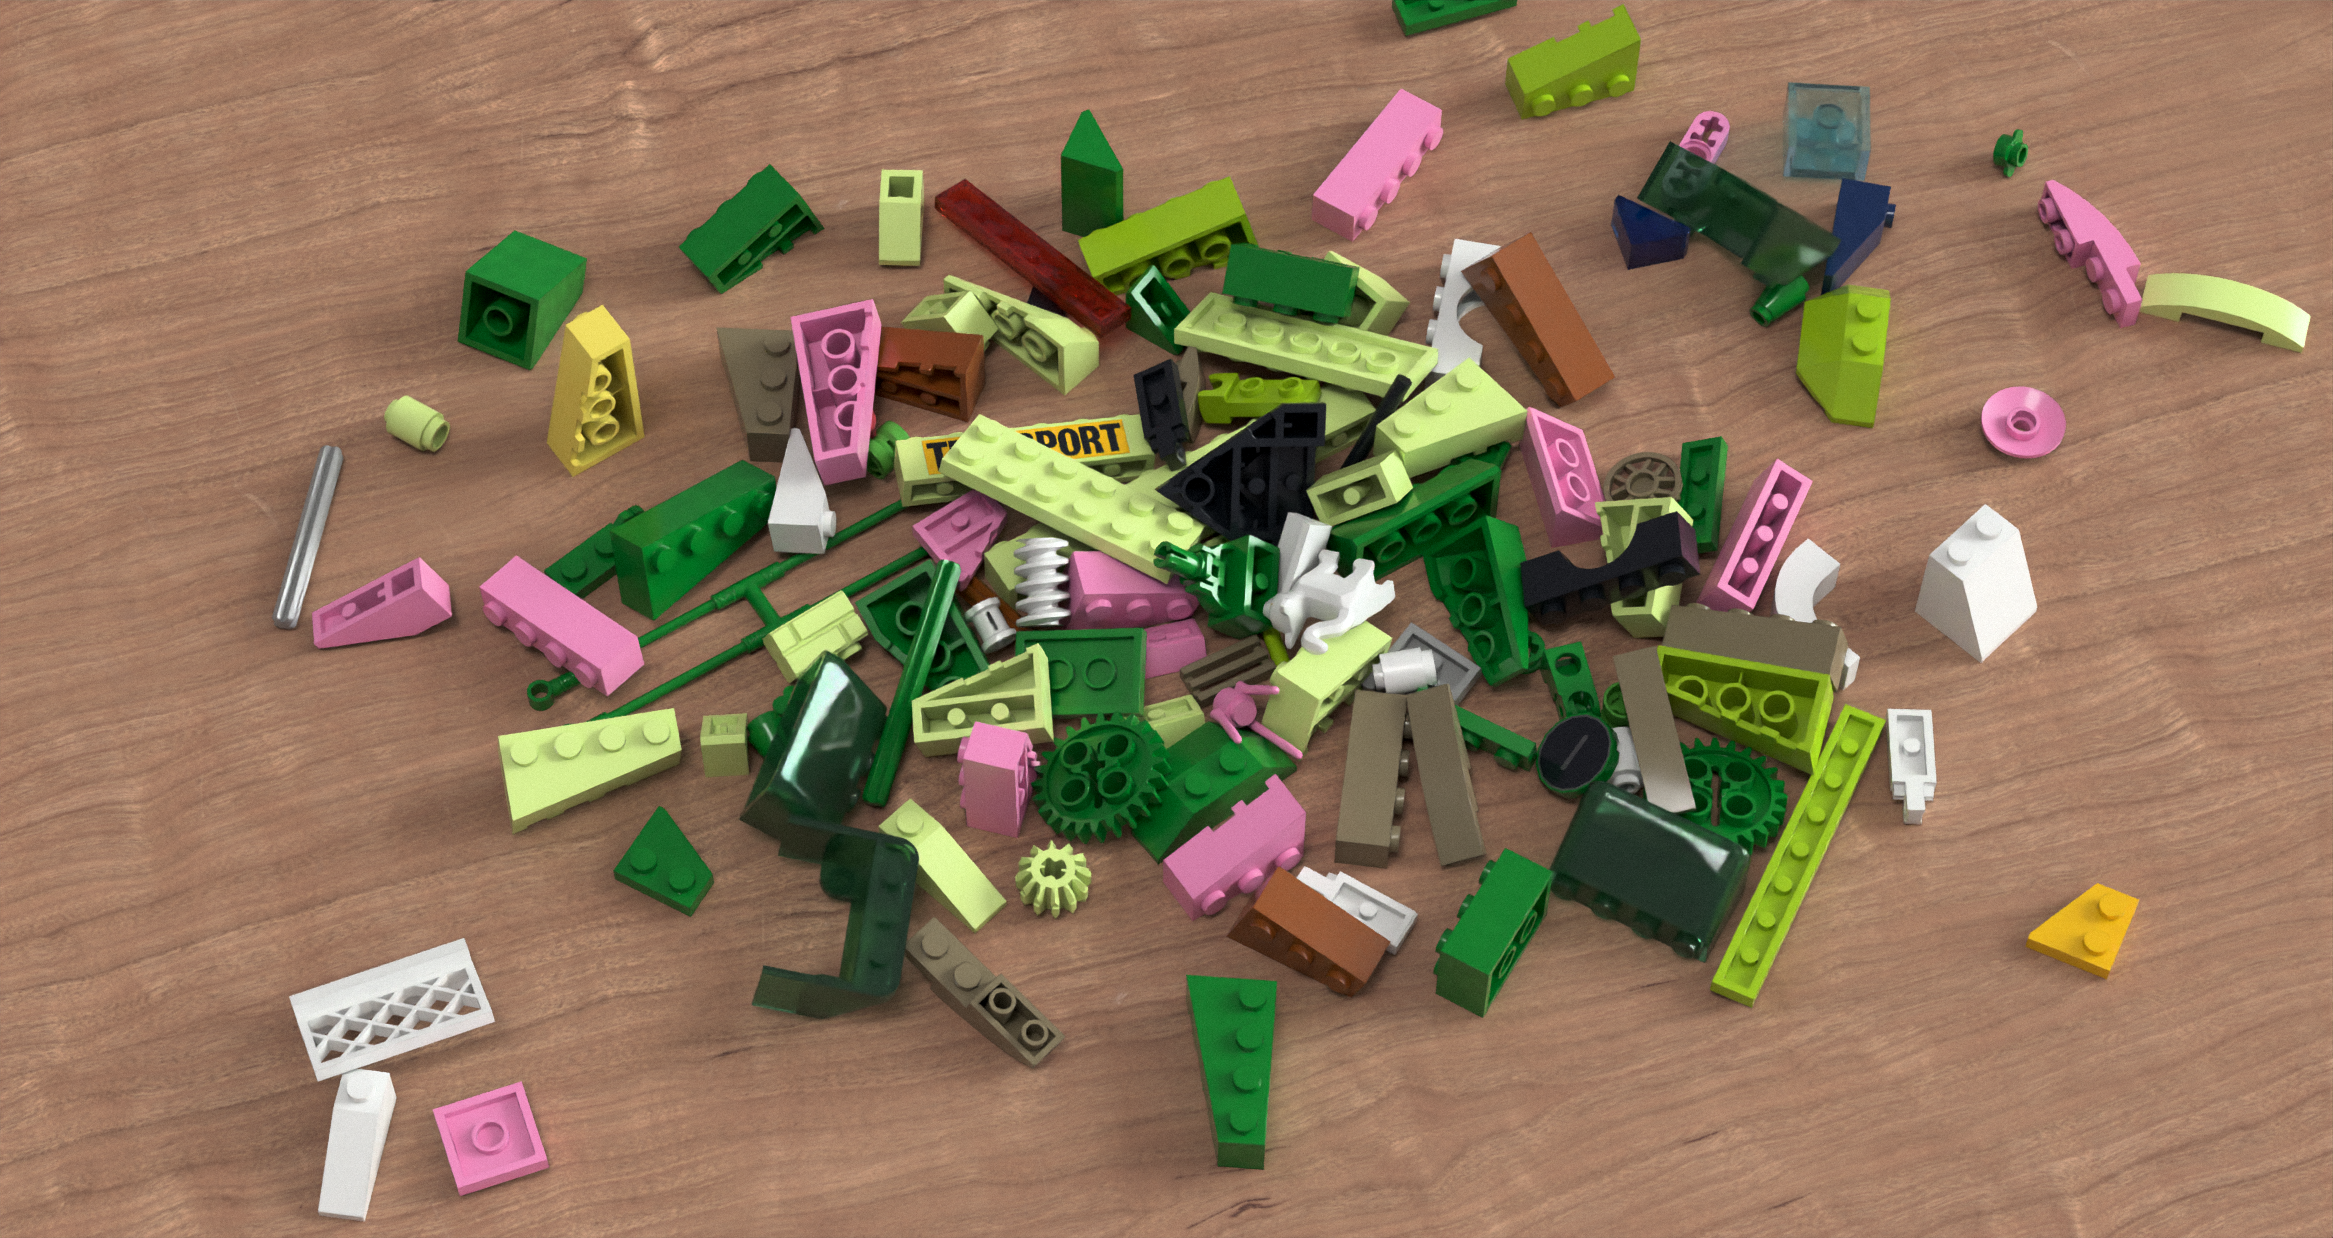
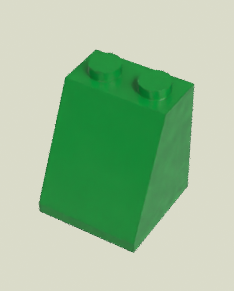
[457,230,587,370]

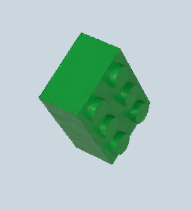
[1433,848,1553,1018]

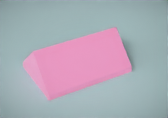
[1519,407,1605,548]

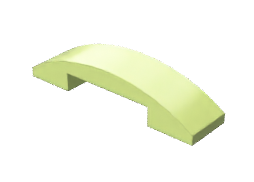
[2139,273,2311,353]

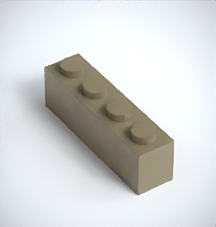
[1662,603,1848,692]
[1334,689,1412,869]

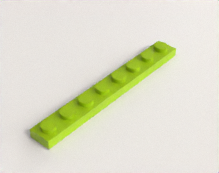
[1710,704,1886,1008]

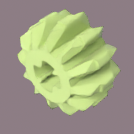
[1015,840,1091,919]

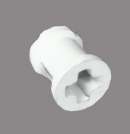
[964,597,1016,654]

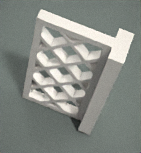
[289,938,495,1082]

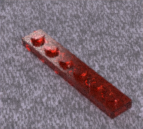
[935,179,1131,338]

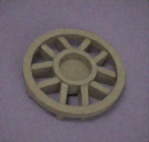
[1603,452,1683,502]

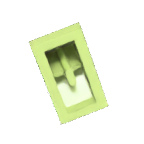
[700,713,749,777]

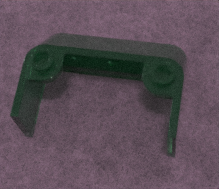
[1637,141,1842,289]
[752,815,919,1019]

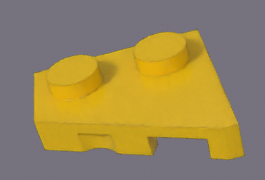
[2025,883,2139,979]

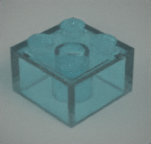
[1783,82,1871,181]

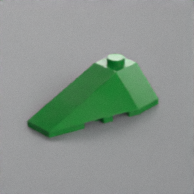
[1422,515,1528,688]
[855,559,991,691]

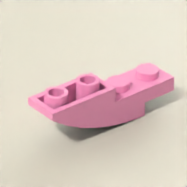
[2038,180,2142,328]

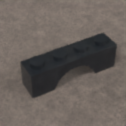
[1520,511,1701,625]

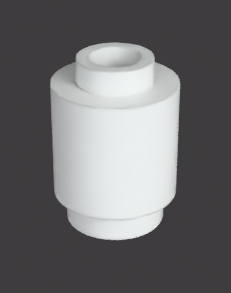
[1372,647,1438,695]
[1604,727,1644,795]

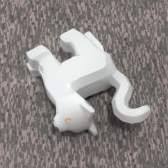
[1263,549,1395,655]

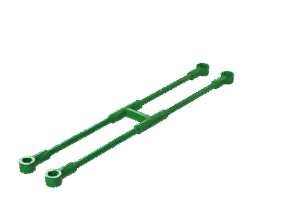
[527,499,929,726]

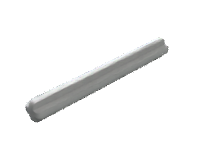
[272,445,343,630]

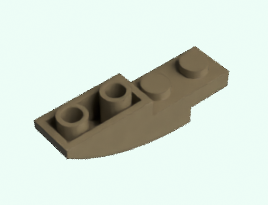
[901,917,1066,1069]

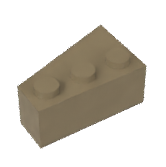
[716,327,801,463]

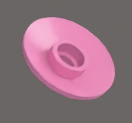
[1981,386,2066,459]

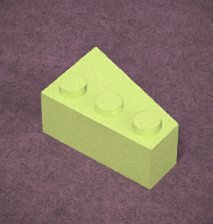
[1373,358,1528,478]
[1595,497,1693,638]
[1261,620,1392,761]
[912,643,1054,757]

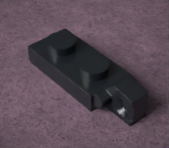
[1133,359,1190,471]

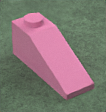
[312,557,452,649]

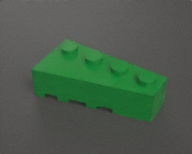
[609,460,777,621]
[1186,975,1277,1170]

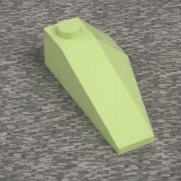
[943,275,1099,396]

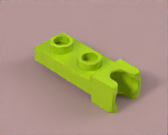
[1197,373,1322,423]

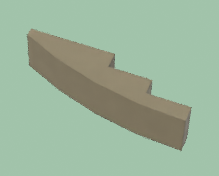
[1613,646,1696,821]
[1406,683,1487,866]

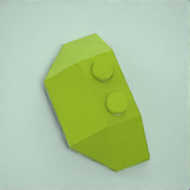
[1796,284,1891,428]

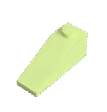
[878,799,1007,933]

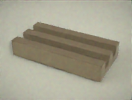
[1180,635,1277,708]

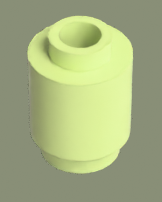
[384,395,450,452]

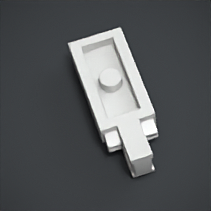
[1885,709,1937,824]
[1297,866,1418,955]

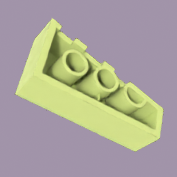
[498,708,682,834]

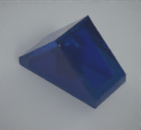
[1611,195,1691,270]

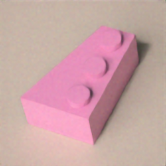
[957,721,1042,838]

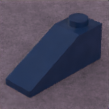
[1821,178,1896,295]

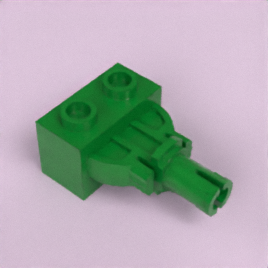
[1153,535,1280,640]

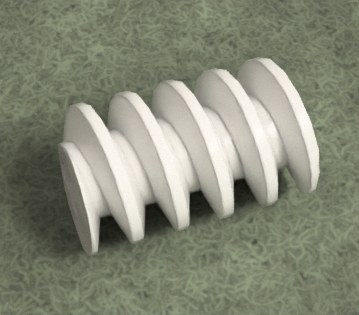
[1014,538,1071,628]

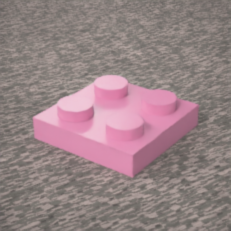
[433,1081,549,1196]

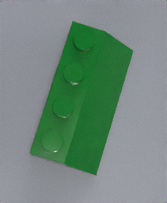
[1326,459,1501,582]

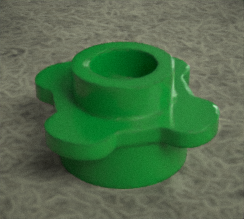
[1993,129,2028,177]

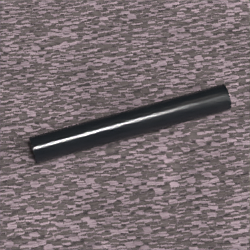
[1339,374,1412,470]

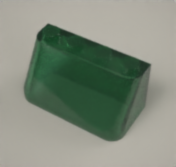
[739,649,888,860]
[1549,781,1751,963]

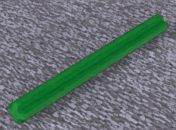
[862,559,961,807]

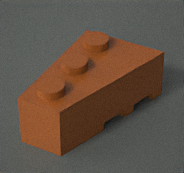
[874,326,986,422]

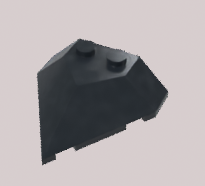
[1154,402,1326,547]

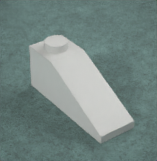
[768,428,836,554]
[318,1069,396,1222]

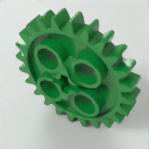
[1031,711,1172,844]
[1642,737,1788,860]

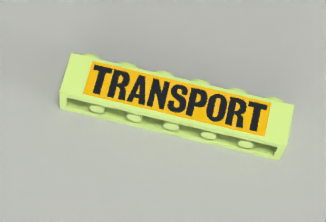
[894,414,1156,507]

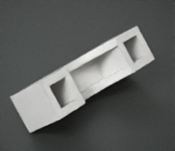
[1425,239,1502,389]

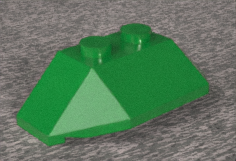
[1131,721,1297,865]

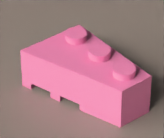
[1054,551,1199,630]
[1163,774,1306,921]

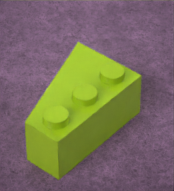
[1505,4,1641,120]

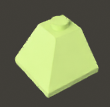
[1298,251,1410,336]

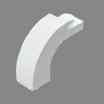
[1770,539,1860,690]

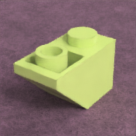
[879,169,924,266]

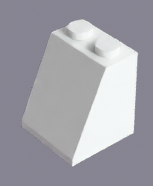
[1915,504,2037,663]

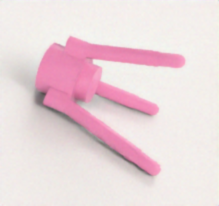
[1210,681,1303,759]

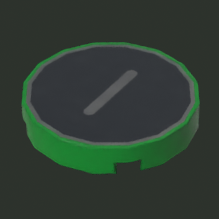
[1536,713,1620,799]

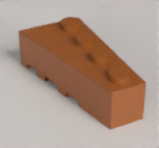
[1461,232,1615,408]

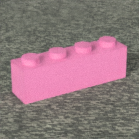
[1312,89,1443,242]
[1696,459,1813,612]
[479,556,644,697]

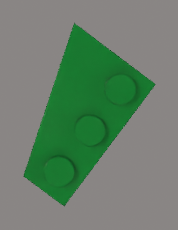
[679,164,825,294]
[1222,243,1360,324]

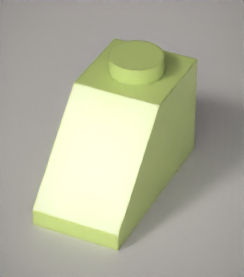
[901,290,999,351]

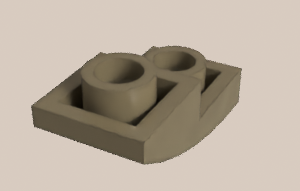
[1175,346,1206,443]

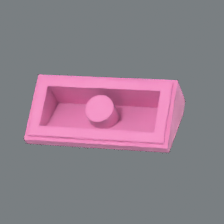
[1144,618,1207,679]

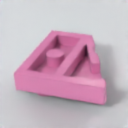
[912,489,1007,592]

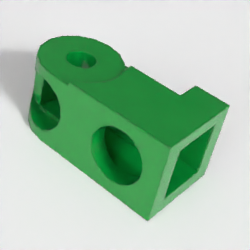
[1539,641,1601,720]

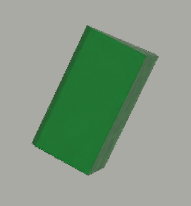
[1061,109,1124,237]

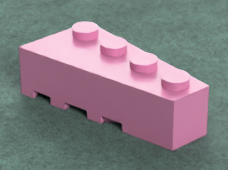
[790,299,882,486]

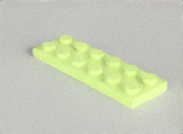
[1174,292,1438,402]
[939,414,1206,584]

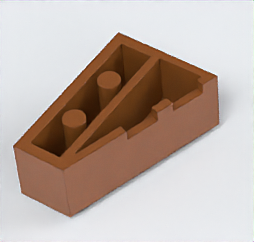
[1226,866,1390,998]

